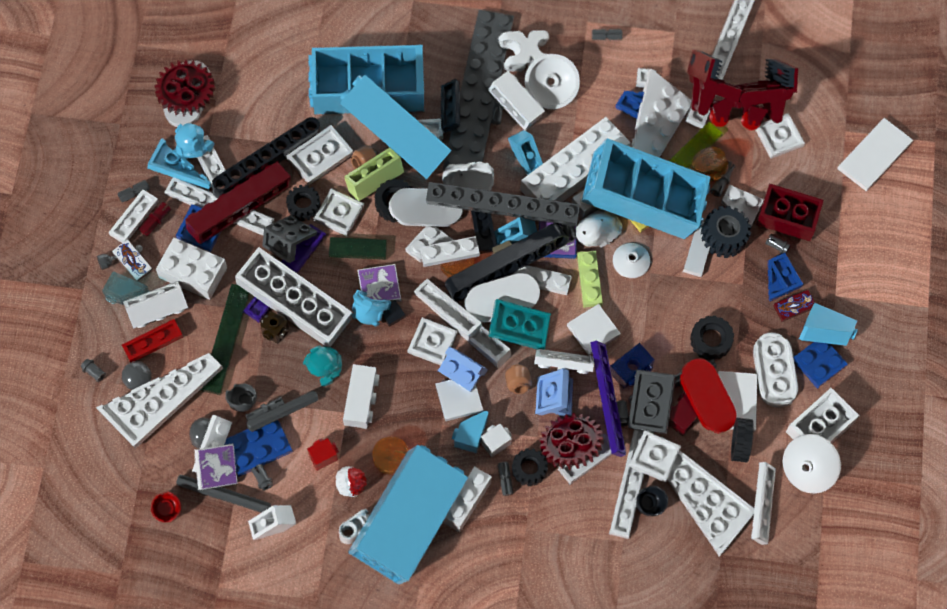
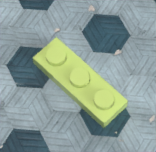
[577,251,603,308]

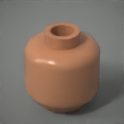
[351,145,379,169]
[505,364,532,394]

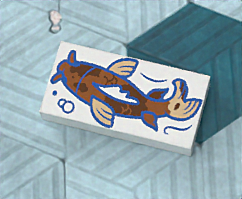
[112,239,152,281]

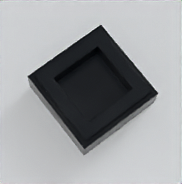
[382,300,406,327]

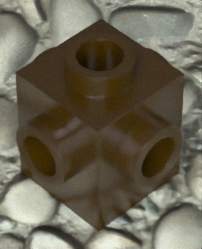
[260,311,289,344]

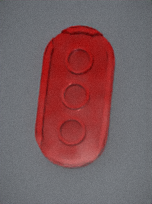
[680,359,736,434]

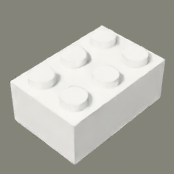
[156,237,227,300]
[786,388,859,443]

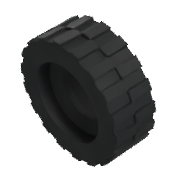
[375,179,413,222]
[690,316,734,360]
[731,418,754,463]

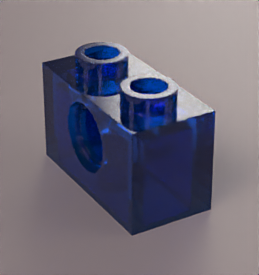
[610,343,655,389]

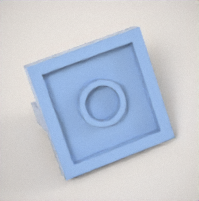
[438,347,488,392]
[535,369,573,417]

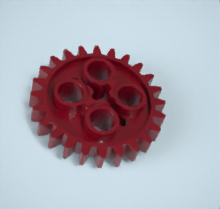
[154,59,215,117]
[540,413,604,470]

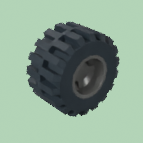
[701,206,751,258]

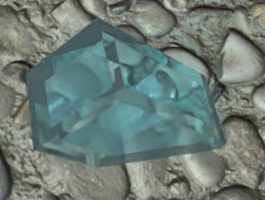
[102,271,149,305]

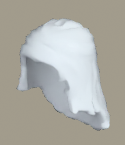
[442,162,495,191]
[576,209,623,248]

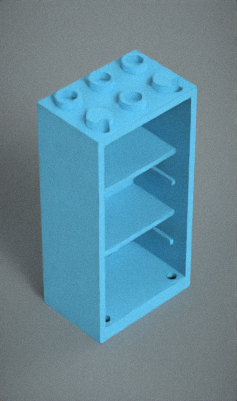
[308,45,424,114]
[340,75,452,179]
[581,138,710,239]
[348,445,468,585]

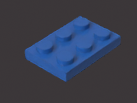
[224,420,293,477]

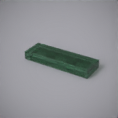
[329,237,387,260]

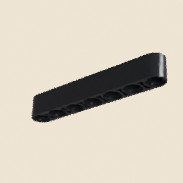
[212,117,320,198]
[444,223,568,301]

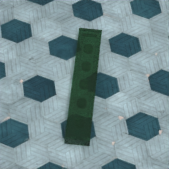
[201,284,250,395]

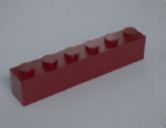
[185,162,291,244]

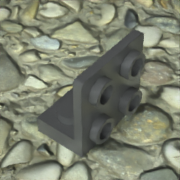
[262,215,317,263]

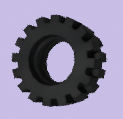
[286,185,321,221]
[512,448,548,486]

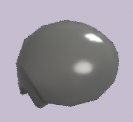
[122,361,152,390]
[225,383,257,412]
[189,417,211,449]

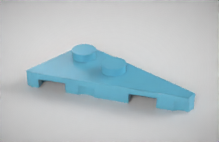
[148,139,211,189]

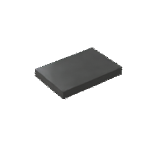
[628,370,676,434]

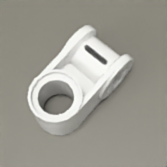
[339,509,369,544]

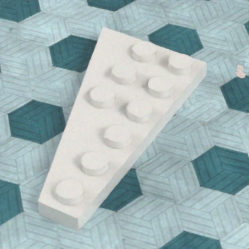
[631,69,691,158]
[96,353,223,449]
[662,437,754,557]

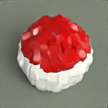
[336,466,367,497]

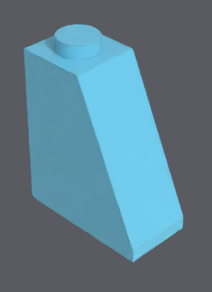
[799,303,858,346]

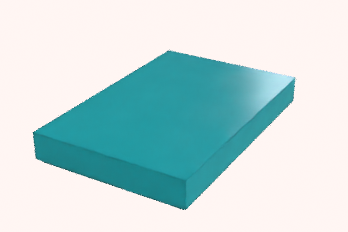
[488,299,551,350]

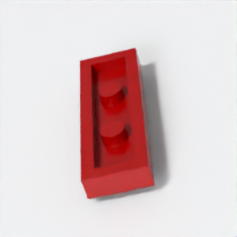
[122,319,183,363]

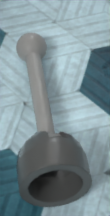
[97,245,143,270]

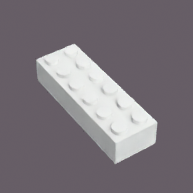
[520,117,630,202]
[235,247,352,347]

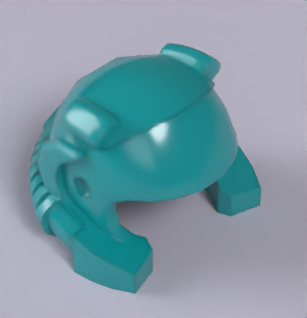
[303,345,342,387]

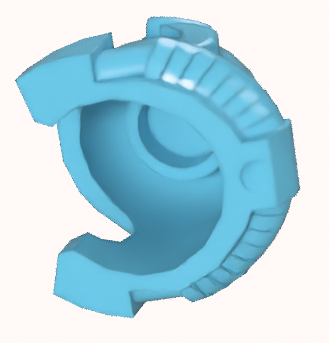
[175,123,215,159]
[352,290,392,327]

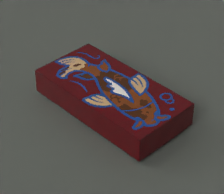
[773,290,815,322]

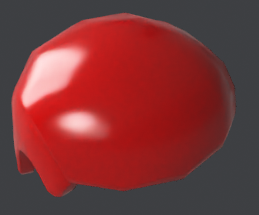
[151,492,182,523]

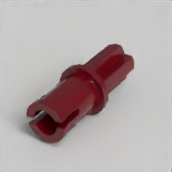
[139,202,171,236]

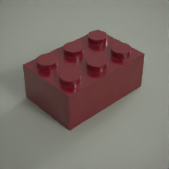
[756,183,824,241]

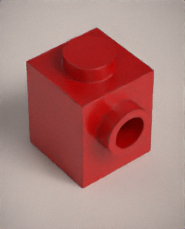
[307,438,339,471]

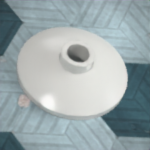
[613,243,650,278]

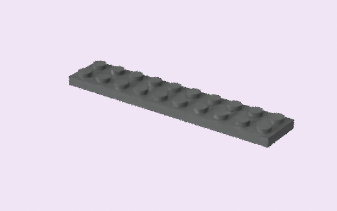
[443,10,514,175]

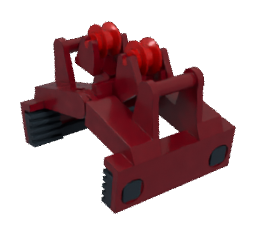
[687,49,798,130]

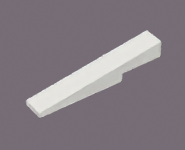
[414,279,512,369]

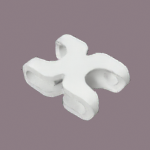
[498,31,549,72]

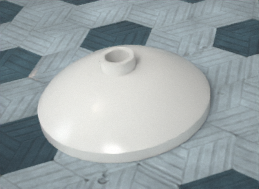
[525,54,580,109]
[783,434,841,493]

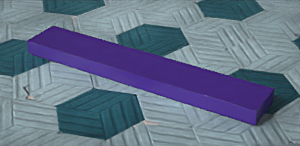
[244,224,326,323]
[590,340,626,457]

